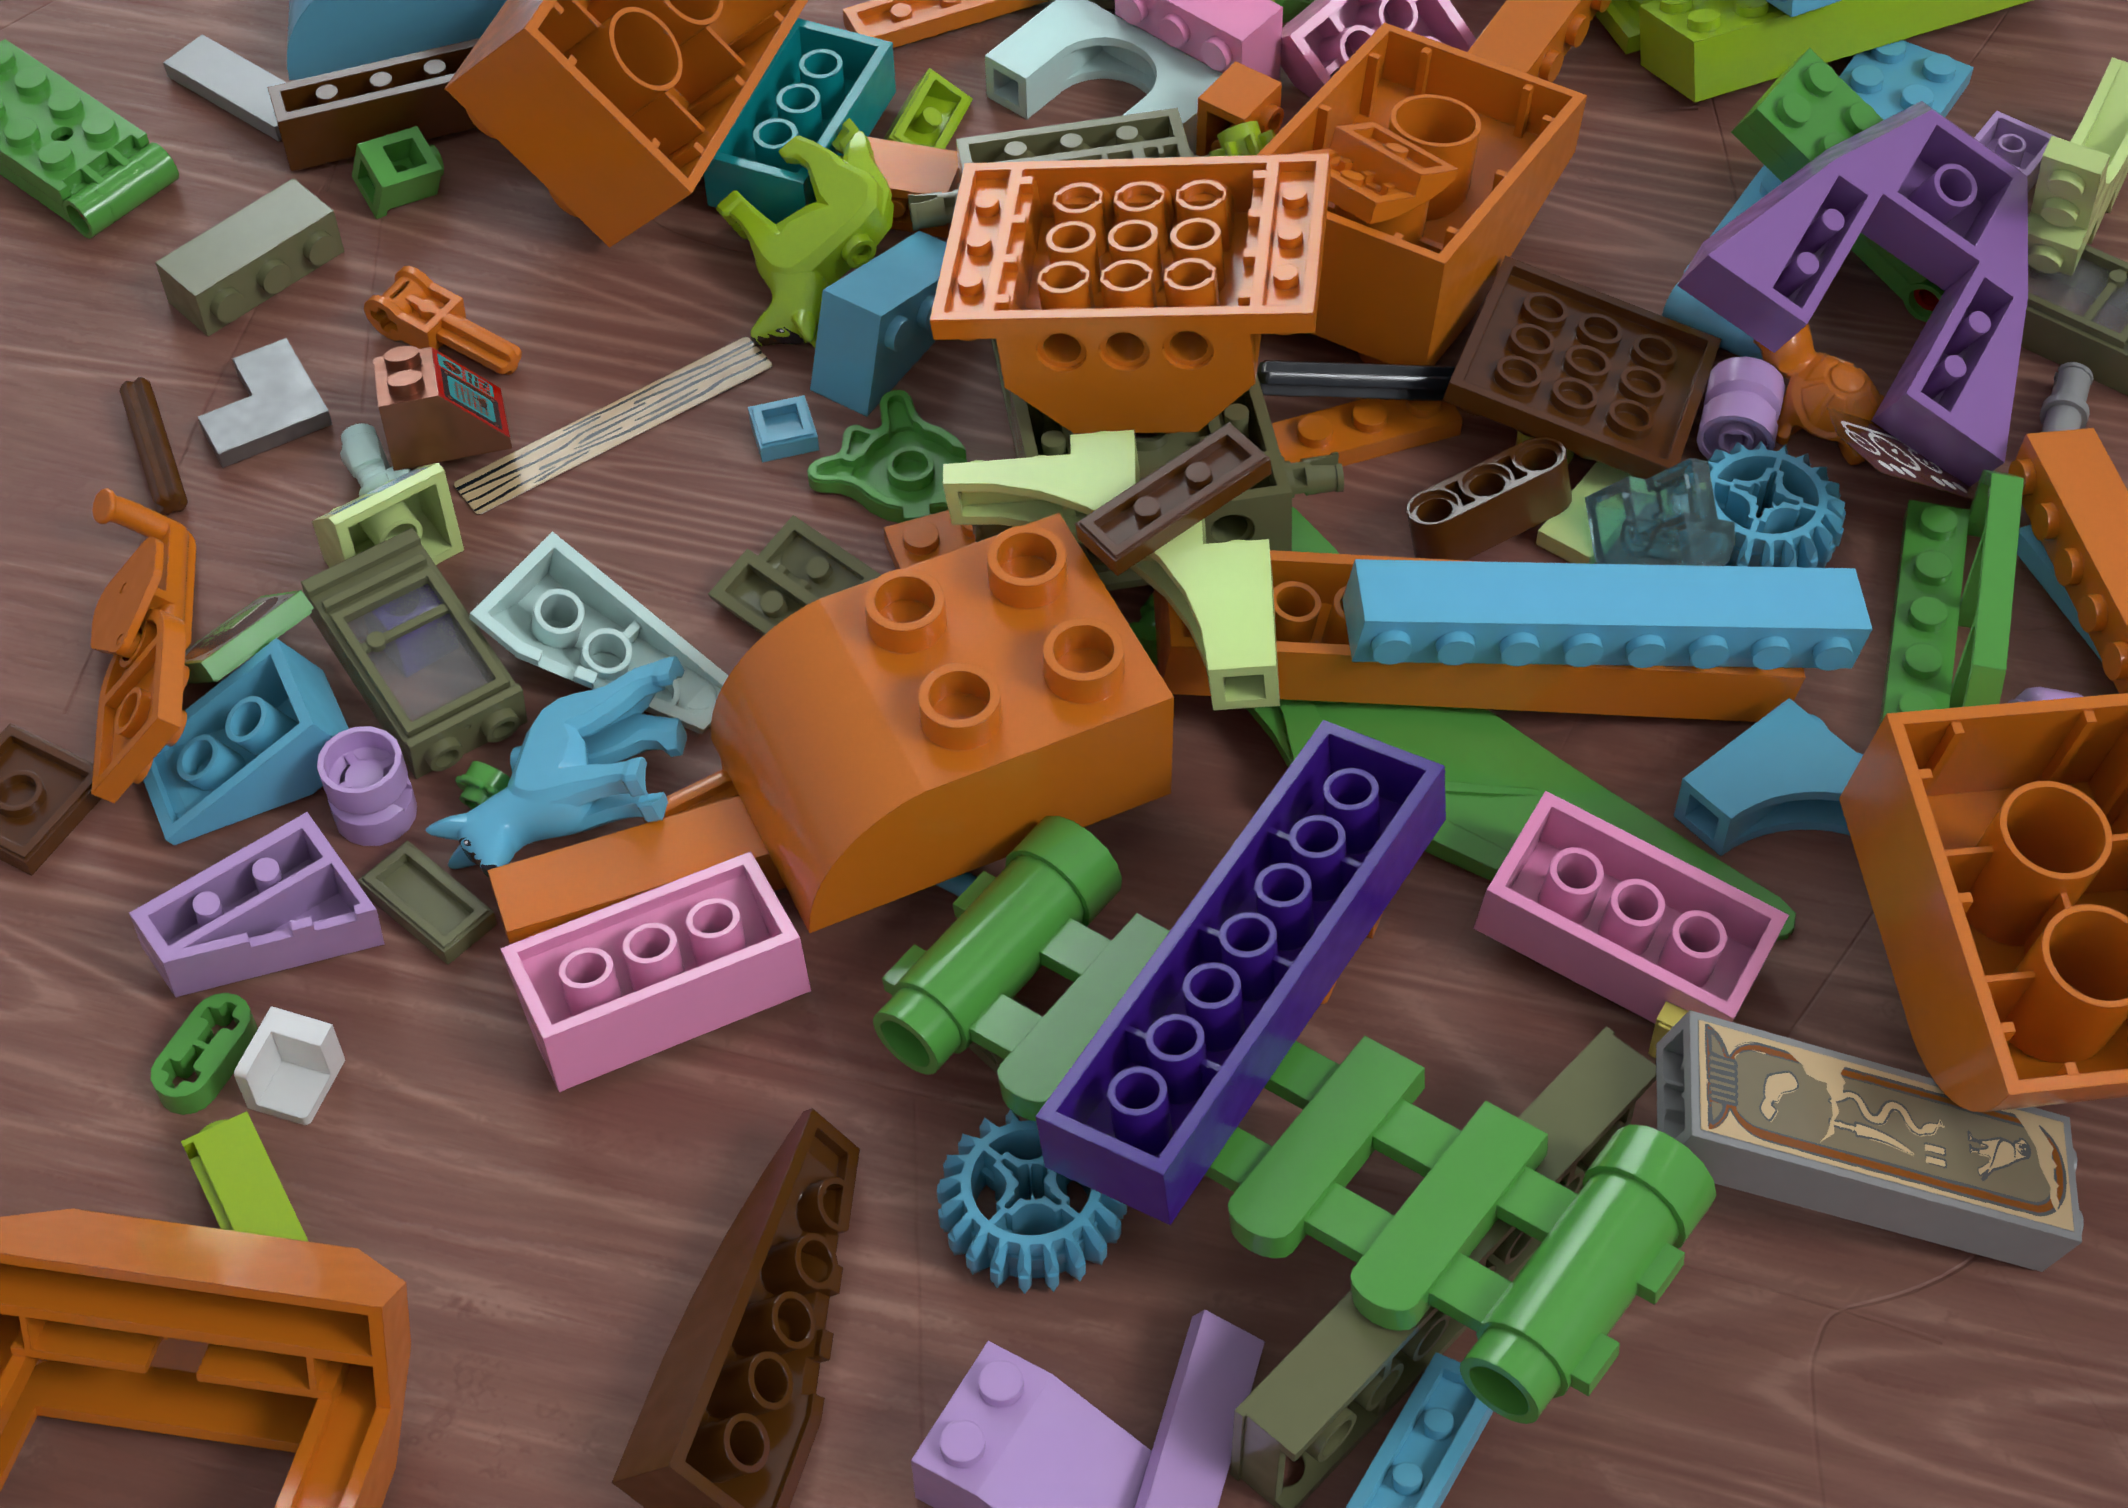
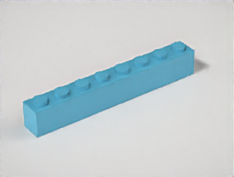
[1342,559,1872,671]

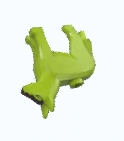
[716,118,894,348]

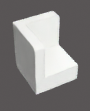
[234,1006,345,1125]

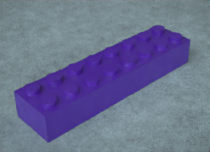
[1035,720,1446,1225]

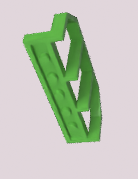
[1879,469,2024,726]

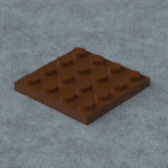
[1442,255,1721,489]

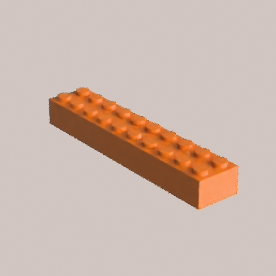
[1153,550,1806,722]

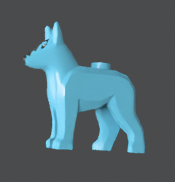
[425,656,687,877]

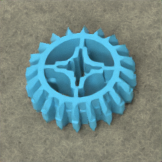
[1678,440,1846,568]
[937,1109,1127,1294]

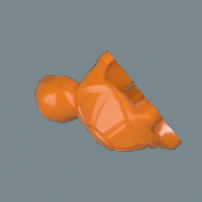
[1753,324,1884,465]

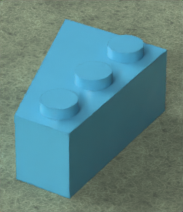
[810,230,947,417]

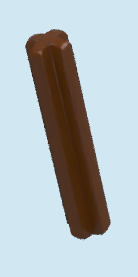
[119,377,188,516]

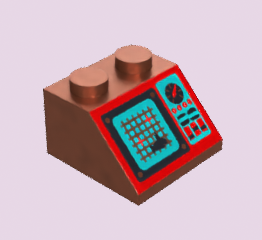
[373,346,512,471]

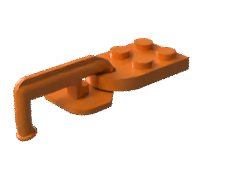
[90,488,196,803]

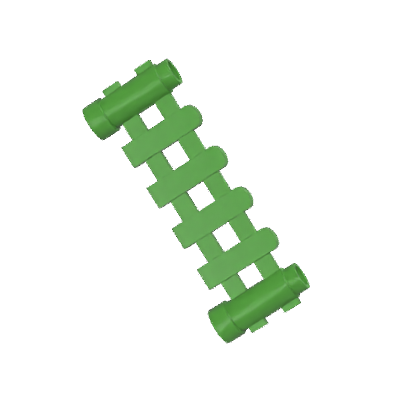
[873,816,1717,1424]

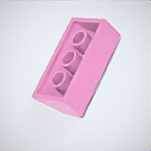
[500,851,811,1092]

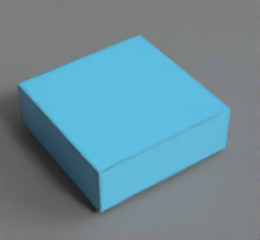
[748,395,819,462]

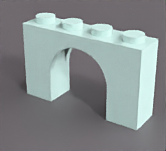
[985,0,1223,155]

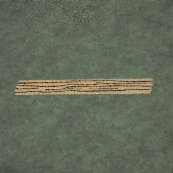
[454,337,772,514]

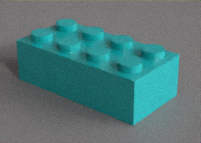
[704,18,896,224]

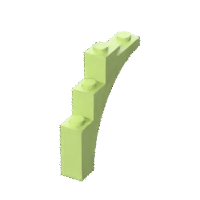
[2028,57,2128,276]
[943,430,1280,710]

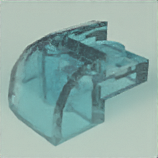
[1585,458,1735,566]

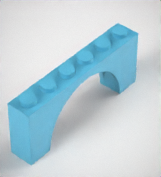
[1674,698,1864,856]

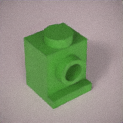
[352,126,444,219]

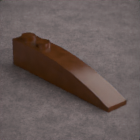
[612,1108,860,1508]

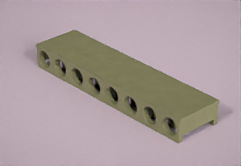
[1230,1026,1656,1508]

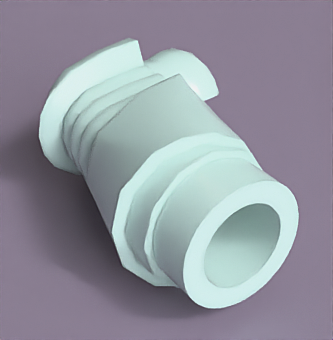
[340,423,411,497]

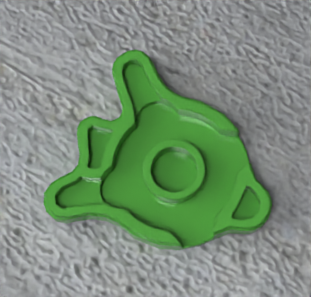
[807,390,967,523]

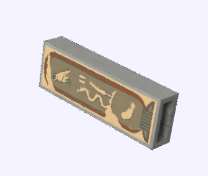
[1656,1010,2084,1272]

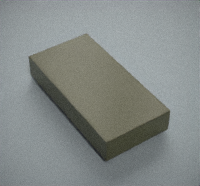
[358,840,497,965]

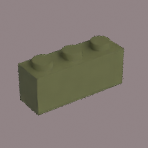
[155,178,345,337]

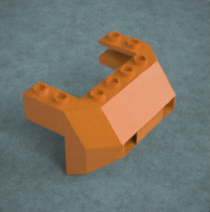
[0,1208,411,1508]

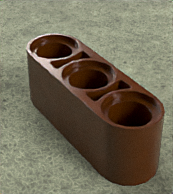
[1407,437,1572,561]

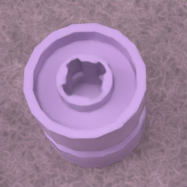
[1696,356,1785,460]
[317,726,417,846]

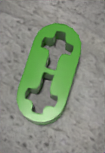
[151,993,258,1115]

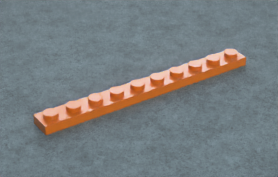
[883,399,1462,570]

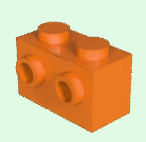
[1196,61,1284,157]

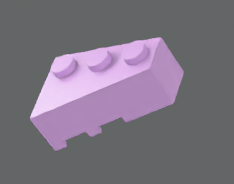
[129,812,384,997]

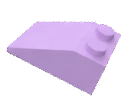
[911,1341,1152,1508]

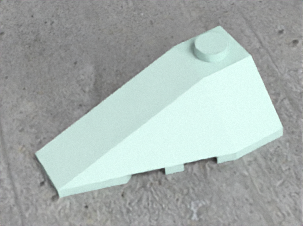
[469,531,728,734]

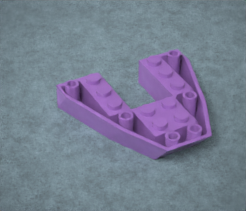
[1677,101,2028,487]

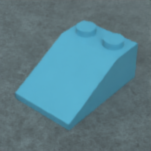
[143,638,349,845]

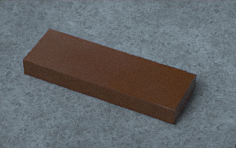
[1075,422,1272,576]

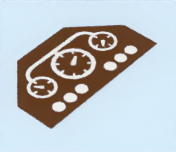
[1827,408,1976,499]

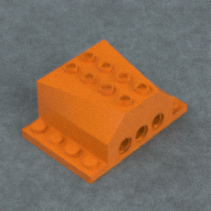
[930,153,1331,434]

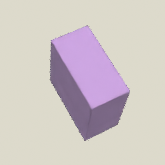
[1974,110,2059,192]

